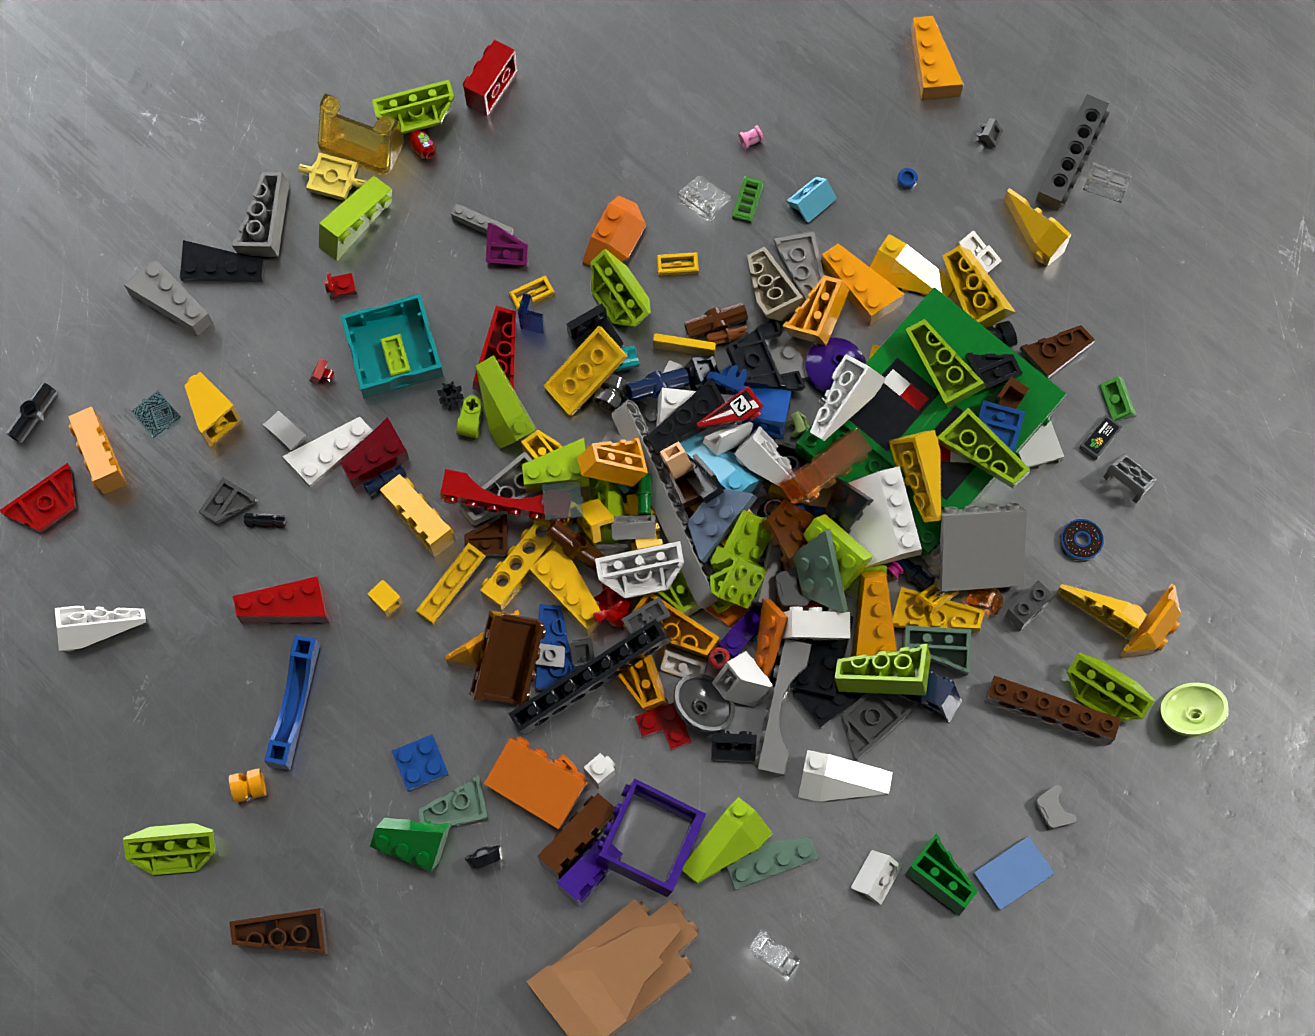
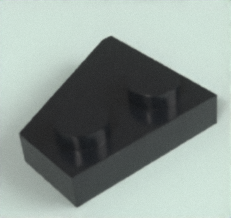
[965,353,1023,392]

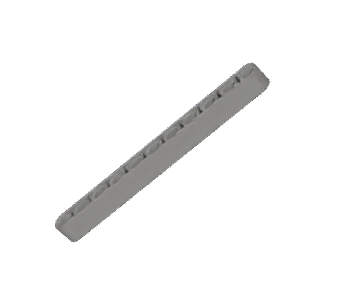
[612,400,720,609]

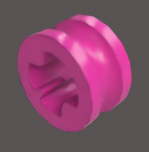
[884,561,904,580]

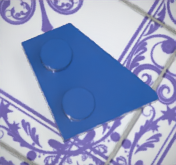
[978,400,1025,453]

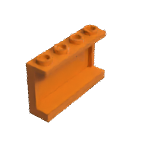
[484,736,589,829]

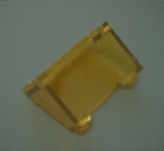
[317,93,404,174]

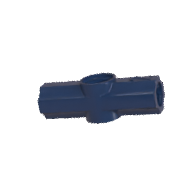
[625,368,689,401]

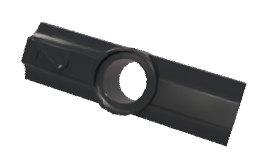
[5,382,58,443]

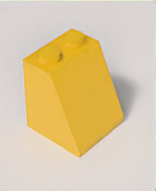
[184,372,241,447]

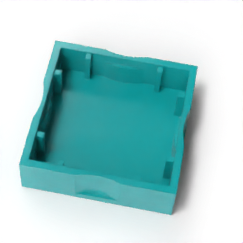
[340,294,444,399]

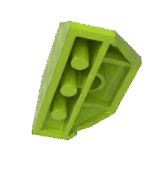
[372,79,455,134]
[590,249,651,326]
[1067,653,1155,722]
[122,823,216,875]

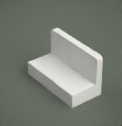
[703,421,753,456]
[851,850,902,905]

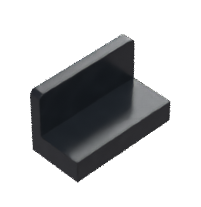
[684,454,724,504]

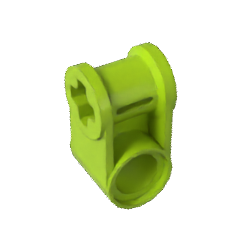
[456,396,483,438]

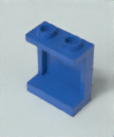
[742,386,792,439]

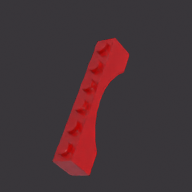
[440,469,572,523]

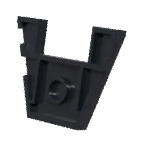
[725,319,806,391]

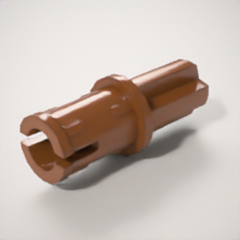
[706,325,748,345]

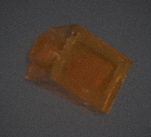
[967,588,1003,615]

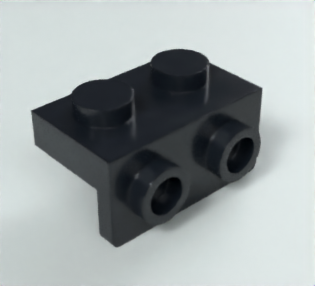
[711,730,757,762]

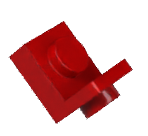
[324,273,357,299]

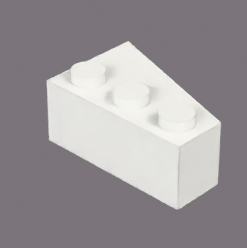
[782,607,850,640]

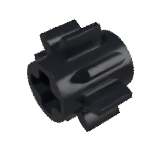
[437,381,464,409]

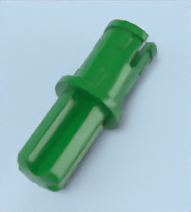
[636,473,653,515]

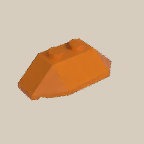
[582,196,646,267]

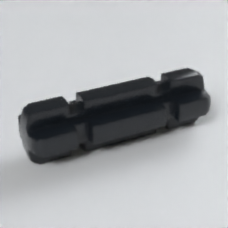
[244,513,286,527]

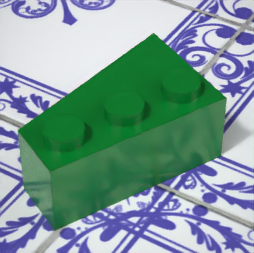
[370,818,451,872]
[905,833,978,916]

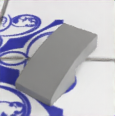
[263,411,307,452]

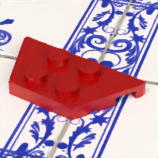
[0,463,76,533]

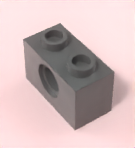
[1005,580,1054,631]

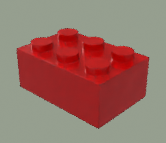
[463,39,518,116]

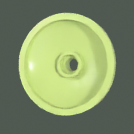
[1161,683,1229,737]

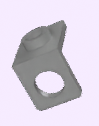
[534,643,565,668]

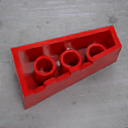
[472,306,516,391]
[233,576,329,623]

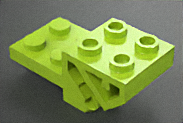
[710,510,771,609]

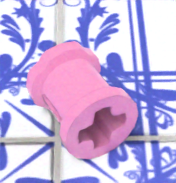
[738,125,764,150]

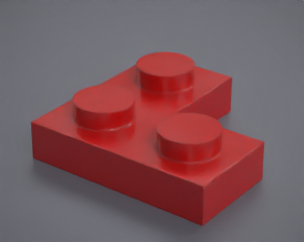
[635,702,691,751]

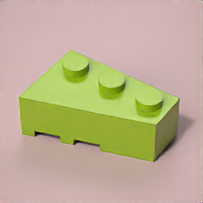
[522,438,589,493]

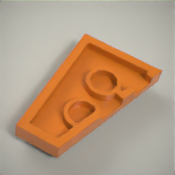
[754,598,788,677]

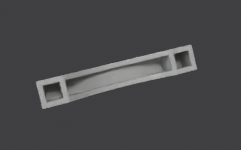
[755,639,811,775]

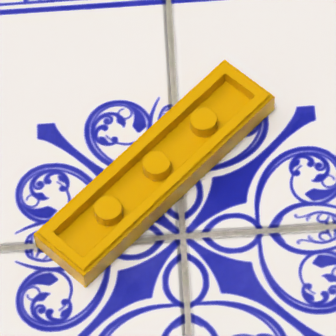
[416,543,486,624]

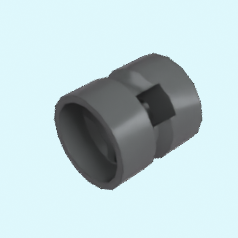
[593,374,628,412]

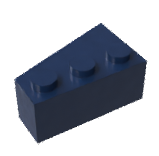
[900,669,962,723]

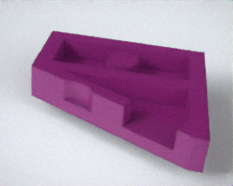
[486,222,528,265]

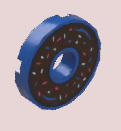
[1060,519,1104,561]

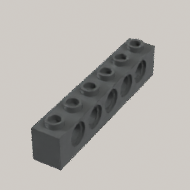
[1036,94,1110,210]

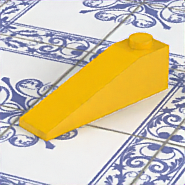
[1004,188,1071,267]
[870,234,955,298]

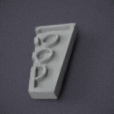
[774,232,824,301]
[719,341,809,392]

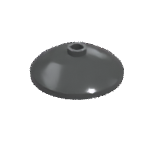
[673,673,735,733]

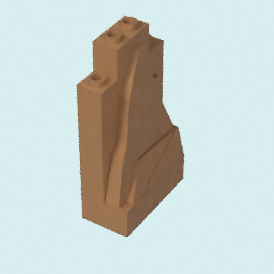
[527,899,699,1036]

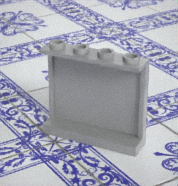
[934,503,1027,591]

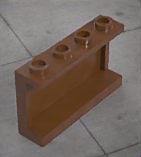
[469,610,546,707]

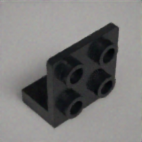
[566,303,623,348]

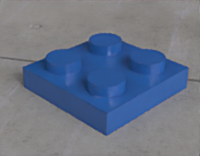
[392,734,449,792]

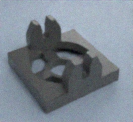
[1103,454,1157,504]

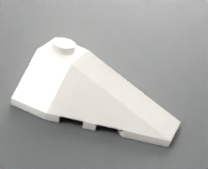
[734,426,815,502]
[55,606,146,652]
[798,750,893,803]

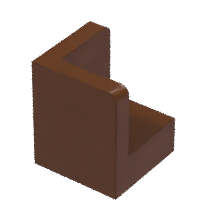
[994,376,1029,409]

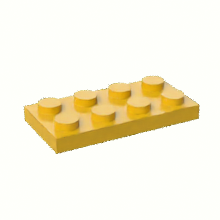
[543,326,628,416]

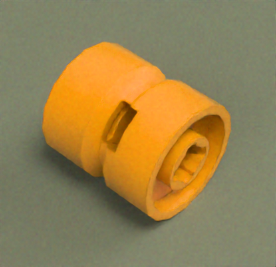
[229,768,266,803]

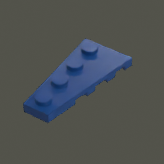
[535,604,575,691]

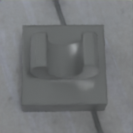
[976,118,1003,147]

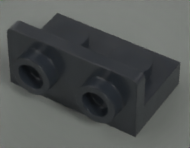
[684,356,726,394]

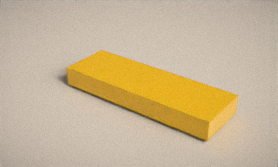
[653,333,716,357]

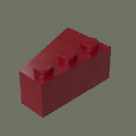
[341,417,410,489]

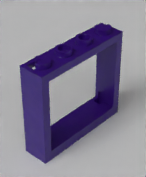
[594,778,706,897]

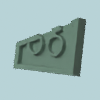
[418,775,488,827]

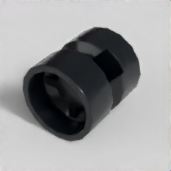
[986,320,1018,348]

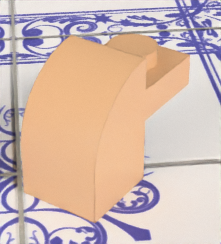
[660,441,694,480]

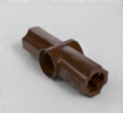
[684,302,748,339]
[545,520,606,572]

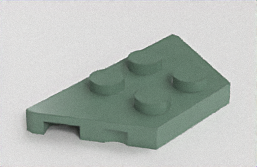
[793,529,848,613]

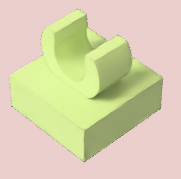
[785,411,810,437]

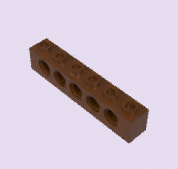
[984,675,1121,745]

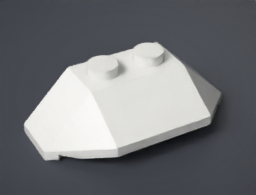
[595,541,684,599]

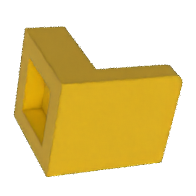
[367,580,403,617]

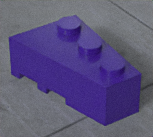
[557,836,623,907]

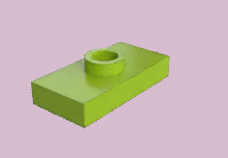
[380,334,411,377]

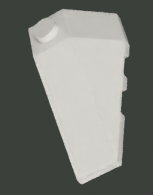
[810,354,886,441]

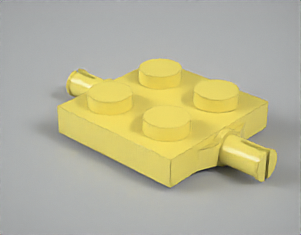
[298,153,366,201]

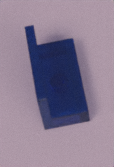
[518,294,545,334]

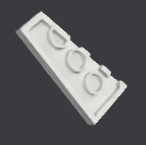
[282,417,373,488]

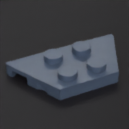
[687,489,757,563]

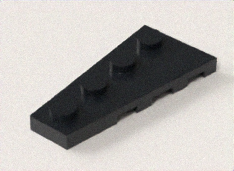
[180,240,264,281]
[647,378,725,455]
[823,480,873,534]
[793,687,865,729]

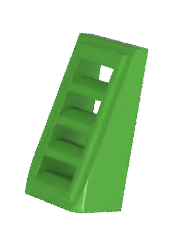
[732,176,764,223]

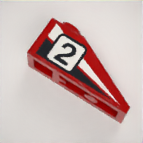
[696,386,764,430]

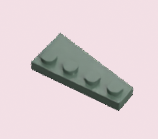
[726,837,819,891]

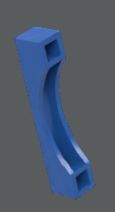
[264,635,320,771]

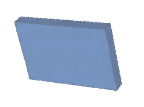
[973,836,1055,911]

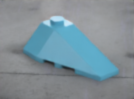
[681,434,766,493]

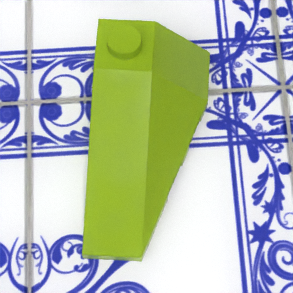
[476,355,536,449]
[681,797,773,884]

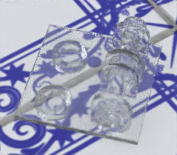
[678,175,732,221]

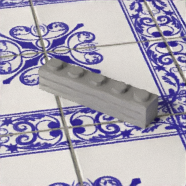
[451,203,514,235]

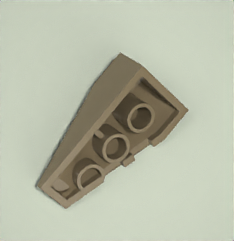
[747,247,804,322]

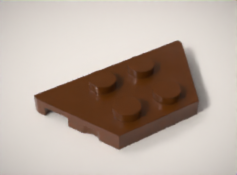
[762,500,816,563]

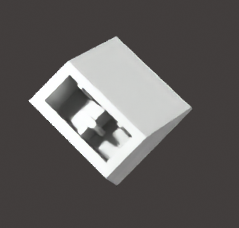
[712,651,773,707]

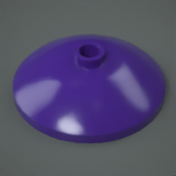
[805,337,866,393]

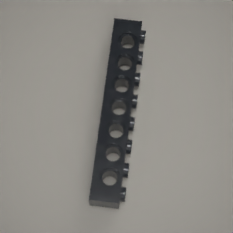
[508,619,672,734]

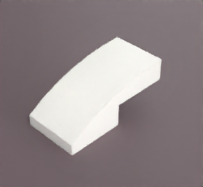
[956,230,1002,273]

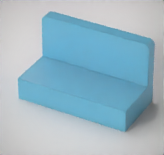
[787,176,837,222]

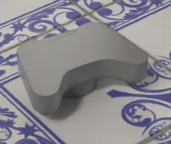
[1036,785,1077,829]

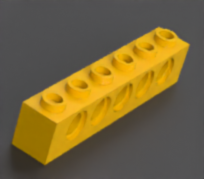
[480,501,577,611]

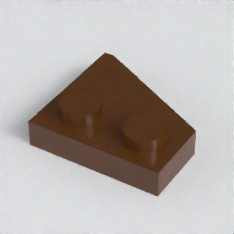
[464,514,508,557]

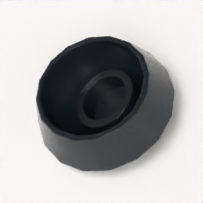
[465,845,502,869]

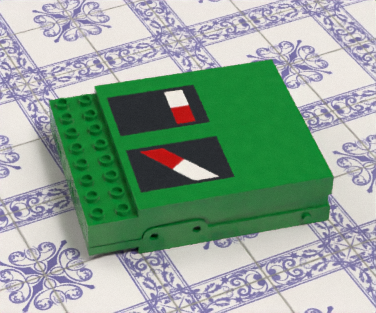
[795,287,1066,560]

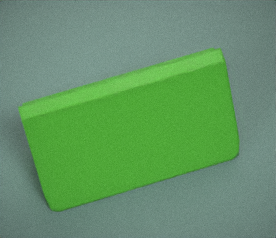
[1100,376,1137,422]

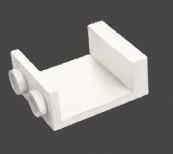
[1018,417,1064,468]

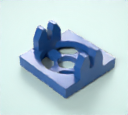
[706,365,754,394]

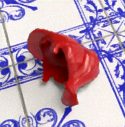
[593,583,631,628]

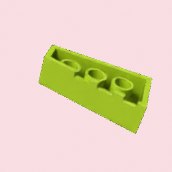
[319,176,392,261]

